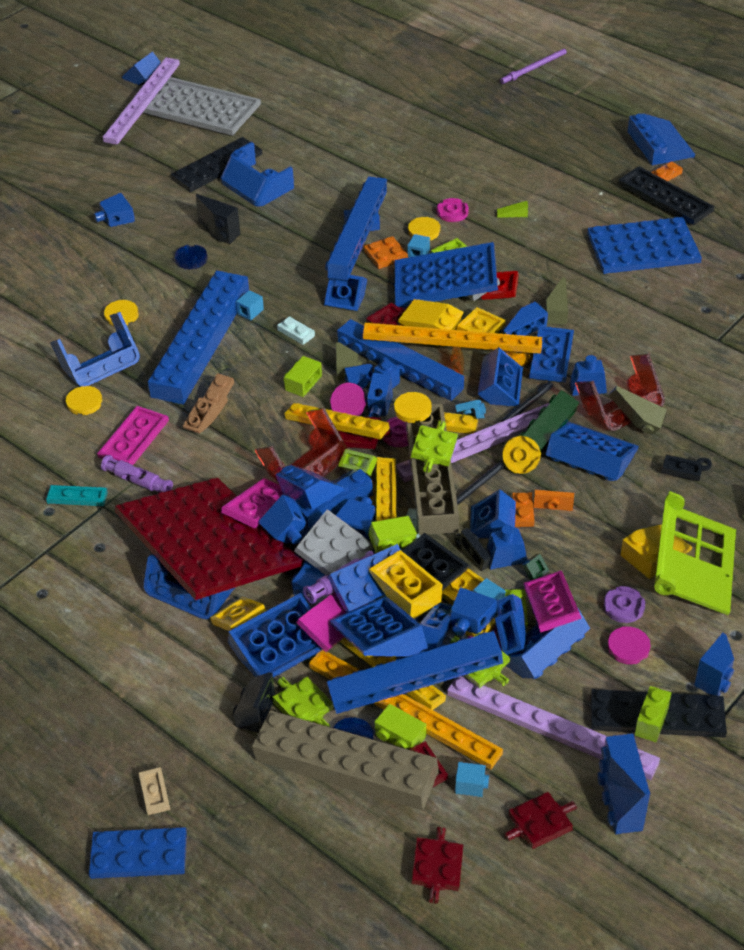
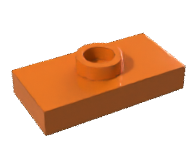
[534,490,574,511]

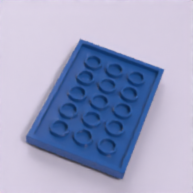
[587,217,702,274]
[395,242,498,308]

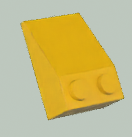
[398,299,464,347]
[621,524,692,579]
[369,550,443,619]

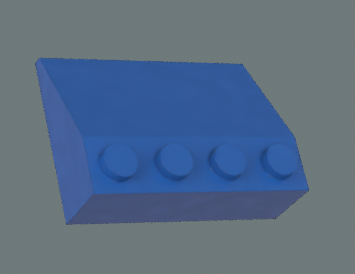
[627,114,695,166]
[546,422,639,481]
[228,593,323,678]
[330,596,428,656]

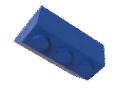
[478,347,523,407]
[276,465,344,510]

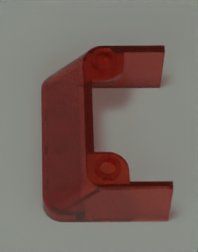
[575,354,665,431]
[255,408,348,482]

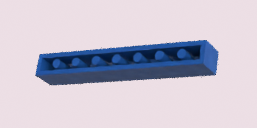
[337,319,464,401]
[327,631,503,714]

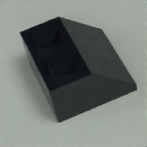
[232,672,275,733]

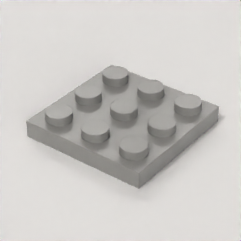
[294,509,374,575]

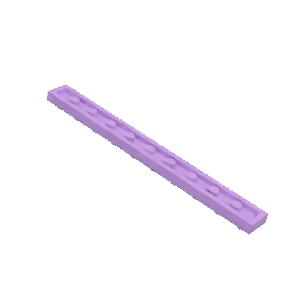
[103,58,179,145]
[396,403,549,483]
[448,676,660,780]

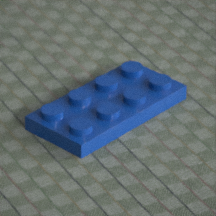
[530,326,574,383]
[327,544,400,613]
[89,828,187,879]

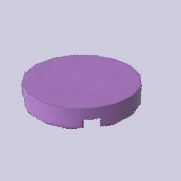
[603,586,645,623]

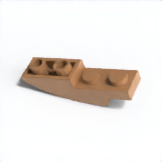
[183,373,234,434]

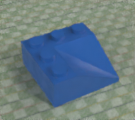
[597,734,650,834]

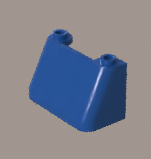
[144,554,236,619]

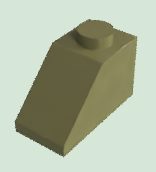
[336,342,362,380]

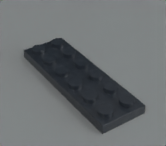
[170,137,263,193]
[618,166,715,226]
[591,689,727,738]

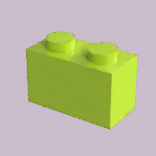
[283,356,322,397]
[368,516,417,553]
[635,686,672,743]
[375,704,426,750]

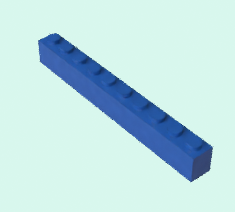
[325,176,387,280]

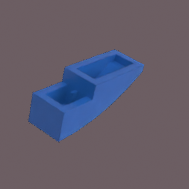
[495,594,526,656]

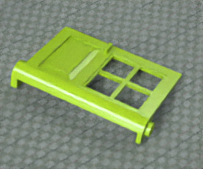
[654,491,736,615]

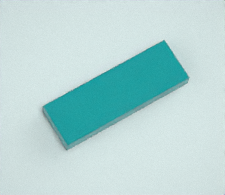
[46,485,108,506]

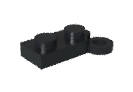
[661,454,712,481]
[454,528,491,571]

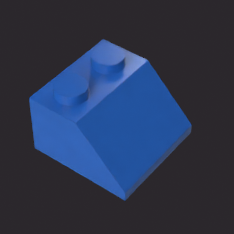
[122,52,161,85]
[324,275,367,311]
[470,489,516,539]
[694,632,734,696]

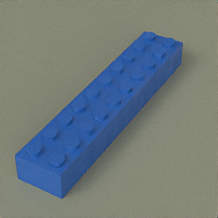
[148,271,249,405]

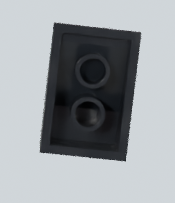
[195,194,241,244]
[402,532,470,591]

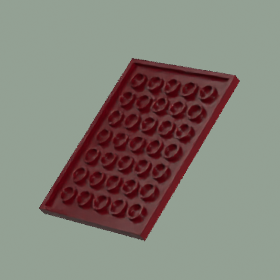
[115,478,302,600]

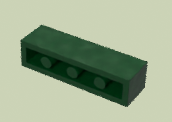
[519,390,580,453]

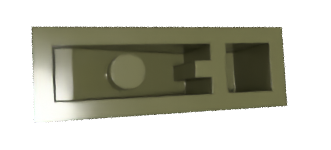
[543,277,568,324]
[608,386,667,434]

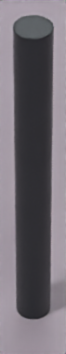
[501,381,554,422]
[456,461,506,506]

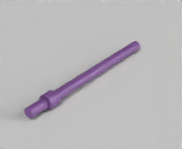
[500,49,566,84]

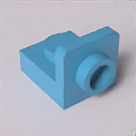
[455,400,486,419]

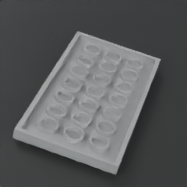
[143,77,261,135]

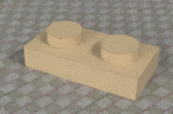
[139,767,170,815]

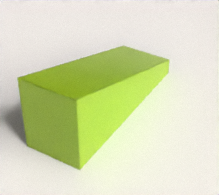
[497,200,528,218]

